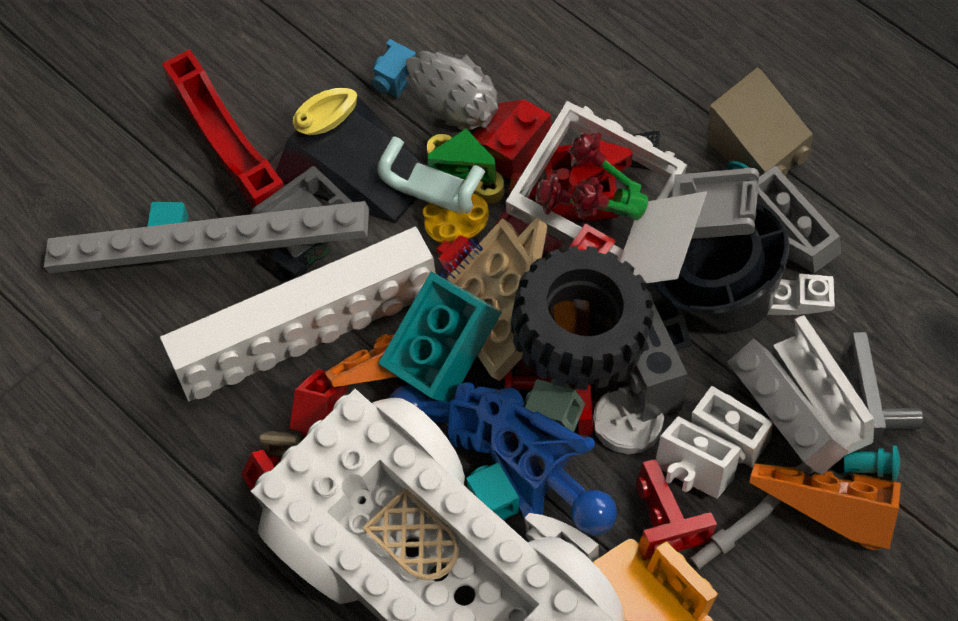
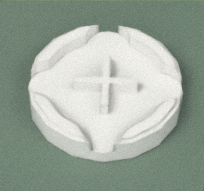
[593,387,664,454]

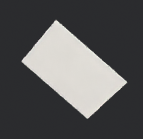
[620,191,707,283]

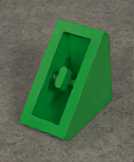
[428,129,496,183]

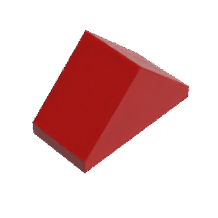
[568,141,633,193]

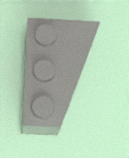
[757,166,841,273]

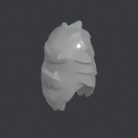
[406,50,498,130]

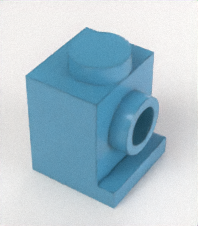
[371,39,417,98]

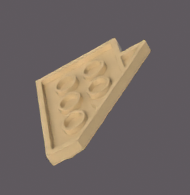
[446,217,548,381]

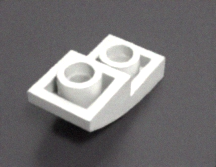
[767,274,835,315]
[525,513,599,562]

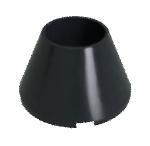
[653,203,790,332]

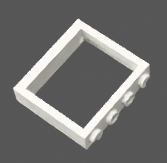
[506,101,687,261]

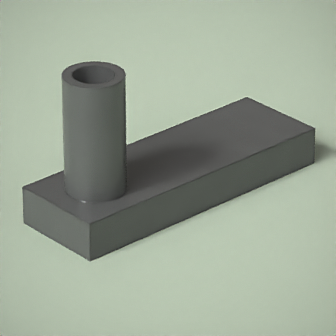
[844,332,923,443]

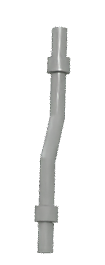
[690,462,815,570]

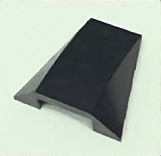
[275,96,425,223]

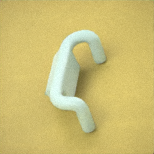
[377,136,485,214]

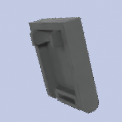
[252,166,353,257]

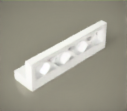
[773,315,874,455]

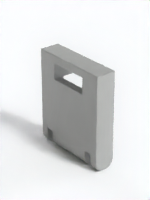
[672,168,759,239]

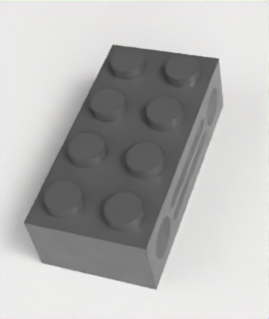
[589,288,687,422]

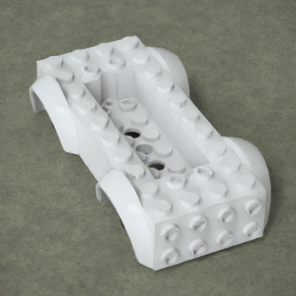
[251,389,625,621]

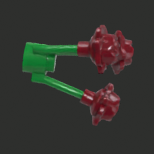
[535,132,648,221]

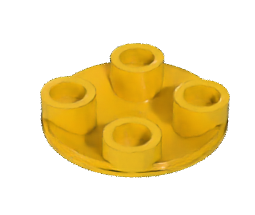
[423,193,489,243]

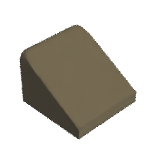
[260,431,303,457]

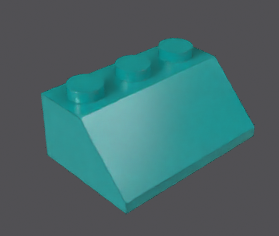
[378,272,502,402]

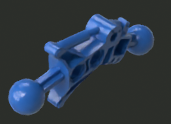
[389,382,617,536]

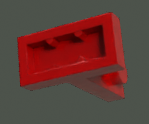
[636,459,717,561]

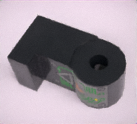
[271,242,331,282]

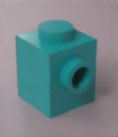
[466,462,519,520]

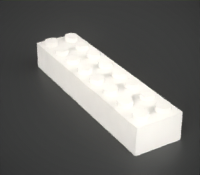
[160,226,436,402]

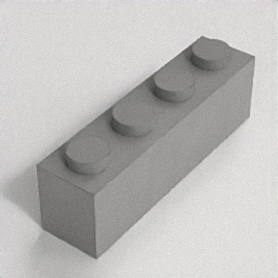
[727,339,849,475]

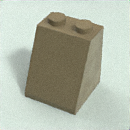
[707,67,813,177]

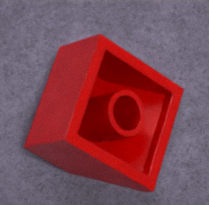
[472,99,551,180]

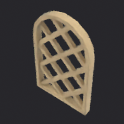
[363,488,459,581]

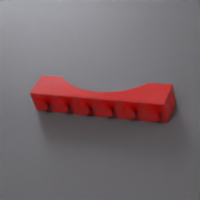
[162,49,284,209]

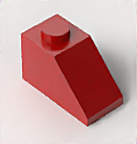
[289,369,349,436]

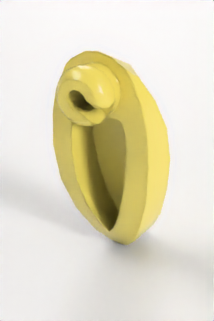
[293,88,357,135]

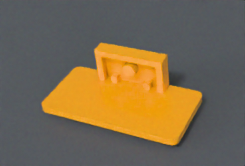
[593,539,718,621]

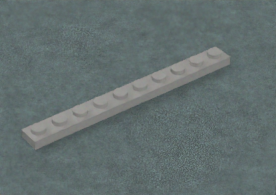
[44,201,369,273]

